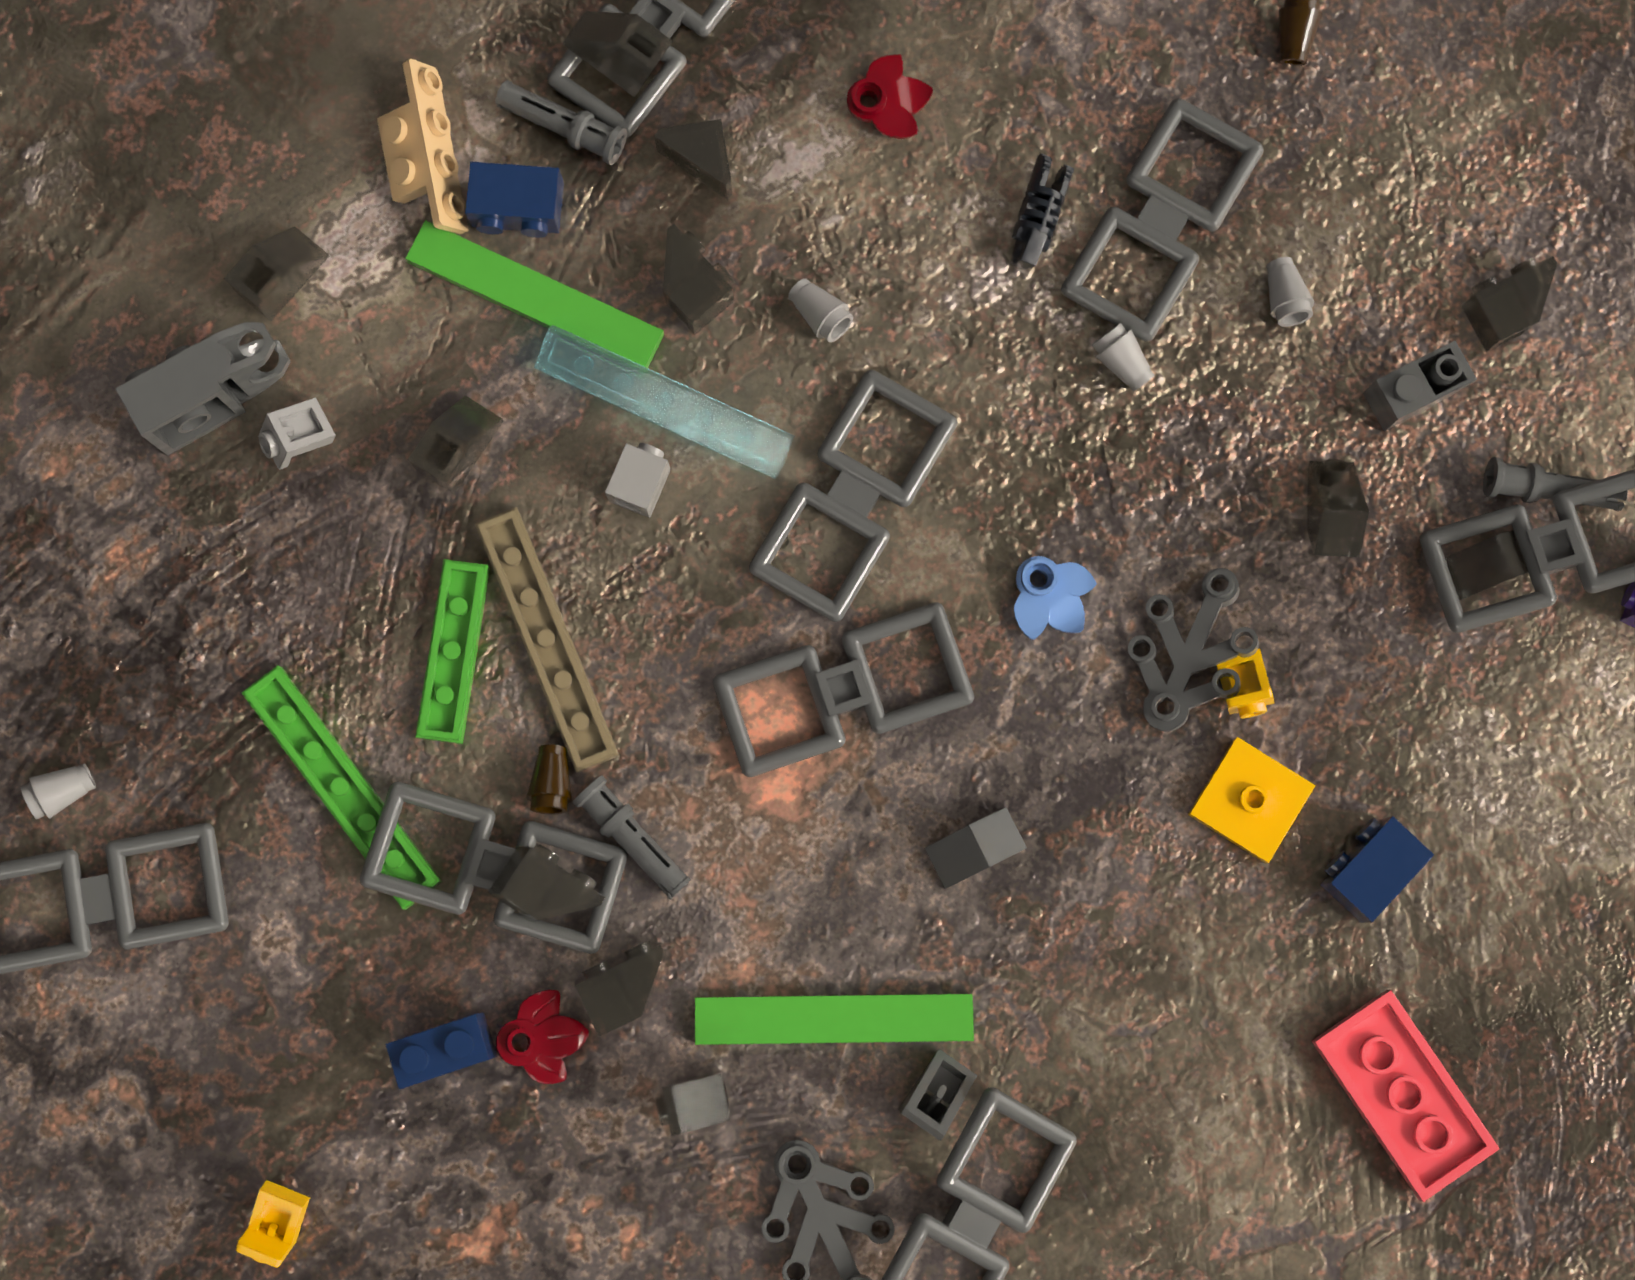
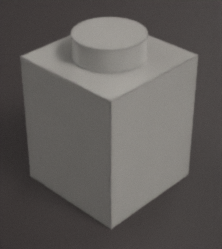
[605,443,671,518]

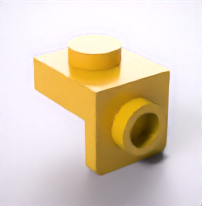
[1217,648,1274,719]
[236,1180,310,1267]

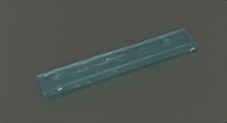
[534,325,795,479]

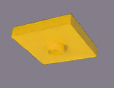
[1188,737,1316,864]

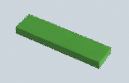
[415,559,490,744]

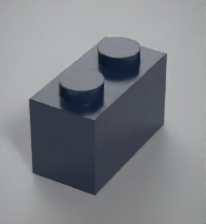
[465,162,564,238]
[1320,816,1434,923]
[385,1012,498,1090]

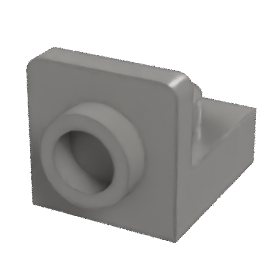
[258,397,336,470]

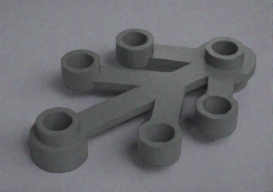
[1128,568,1259,732]
[761,1140,895,1280]

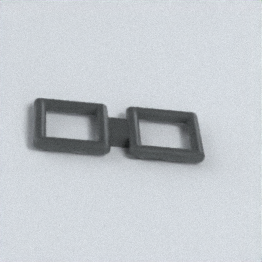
[547,0,735,137]
[1061,98,1264,342]
[749,370,957,622]
[1419,469,1635,633]
[713,602,974,777]
[360,781,628,954]
[0,823,229,974]
[881,1087,1077,1280]

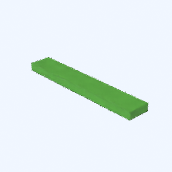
[405,220,664,373]
[241,665,443,910]
[695,994,974,1045]

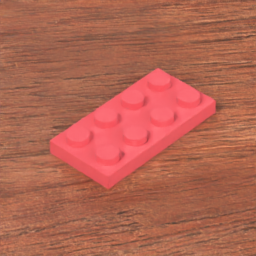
[1311,990,1500,1202]

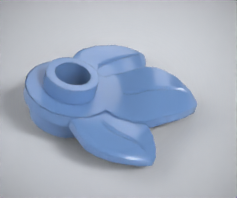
[1014,556,1097,640]

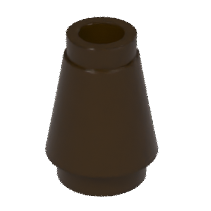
[1279,0,1323,66]
[526,744,572,814]

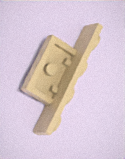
[377,59,468,234]

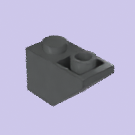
[1363,340,1477,432]

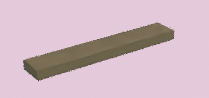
[475,507,620,773]

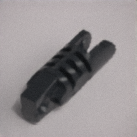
[1010,153,1074,270]

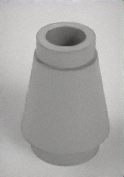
[1266,257,1315,327]
[788,278,853,342]
[1092,323,1155,392]
[20,763,96,820]

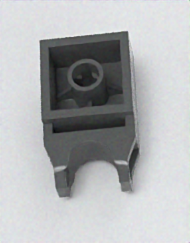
[115,322,291,456]

